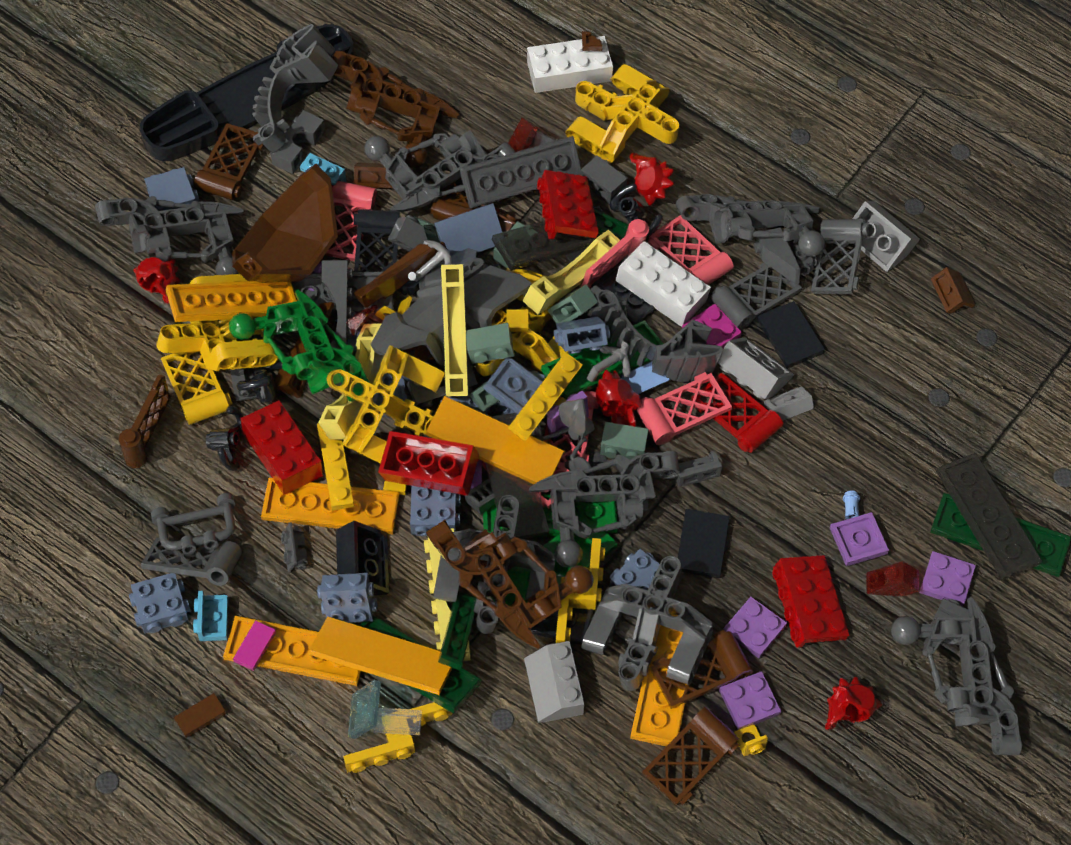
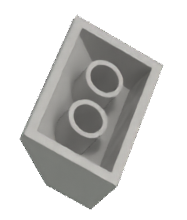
[852,201,920,272]
[718,337,794,399]
[524,641,584,723]

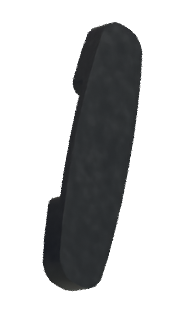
[140,24,355,161]

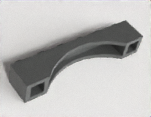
[322,260,353,386]

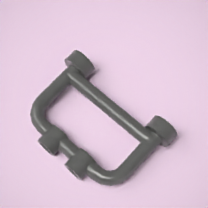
[151,493,236,555]

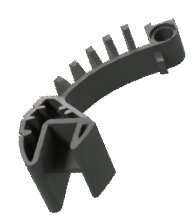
[252,24,338,153]
[587,290,723,382]

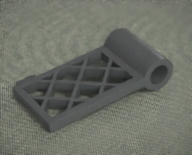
[811,219,869,294]
[711,263,802,330]
[141,537,242,586]

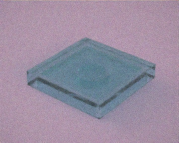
[348,680,381,739]

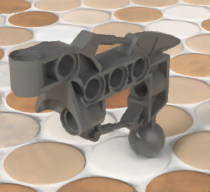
[364,130,516,212]
[676,194,825,257]
[95,196,243,275]
[529,451,680,568]
[891,597,1022,755]

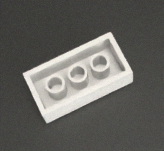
[527,36,613,93]
[616,241,711,327]

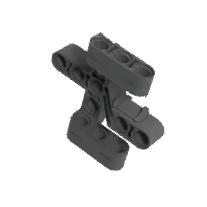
[433,495,556,634]
[582,556,713,691]

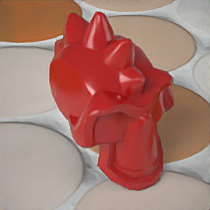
[630,153,674,206]
[133,257,180,304]
[596,370,641,427]
[825,677,882,730]

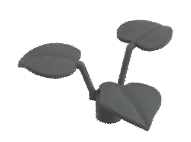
[531,398,594,490]

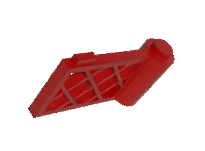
[691,373,783,453]

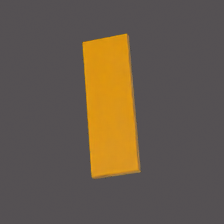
[166,281,297,322]
[425,396,564,484]
[261,478,399,535]
[630,614,687,746]
[223,616,361,686]
[309,616,452,695]

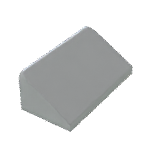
[764,386,814,421]

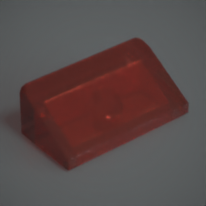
[508,117,539,152]
[346,305,378,336]

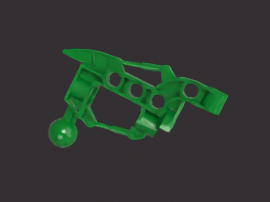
[229,290,370,402]

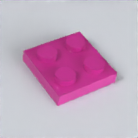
[682,304,742,348]

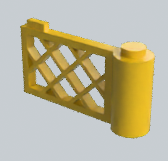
[161,351,232,425]

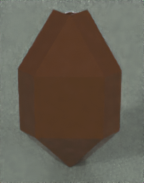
[232,164,338,282]

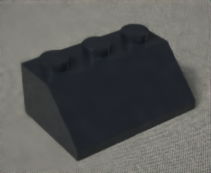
[336,521,389,595]

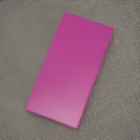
[233,621,276,671]

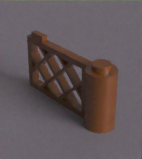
[194,123,264,200]
[431,160,482,221]
[118,374,171,469]
[650,630,753,709]
[642,706,740,805]

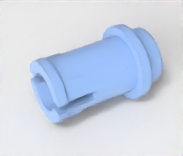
[843,491,860,519]

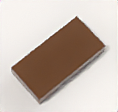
[174,693,226,738]

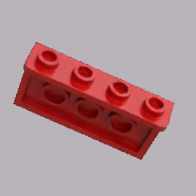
[537,170,599,240]
[772,555,849,648]

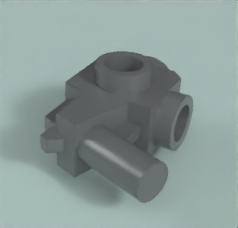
[790,243,817,275]

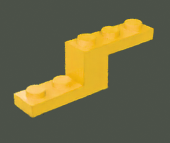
[508,352,582,441]
[317,423,354,511]
[556,538,605,643]
[343,702,452,773]

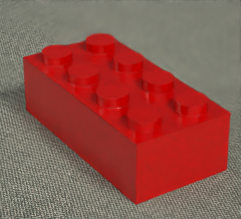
[241,400,323,495]
[378,431,479,496]

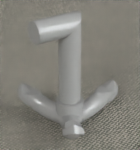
[408,240,452,282]
[587,341,630,382]

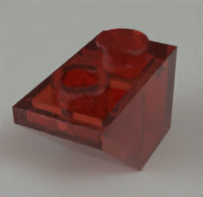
[866,561,919,597]

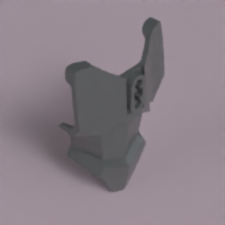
[370,248,532,366]

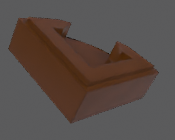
[582,31,602,51]

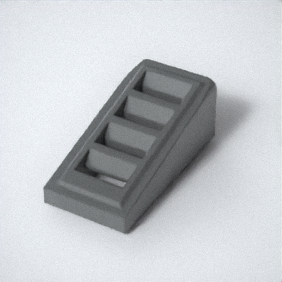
[465,473,514,515]

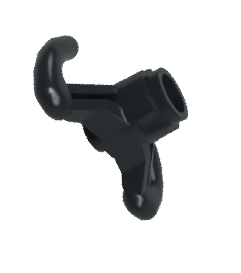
[609,183,663,238]
[236,361,282,403]
[206,406,244,471]

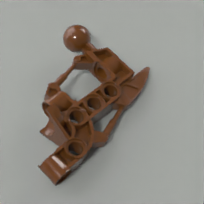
[332,51,459,168]
[426,520,593,649]

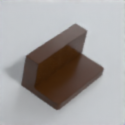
[354,162,393,188]
[931,267,975,314]

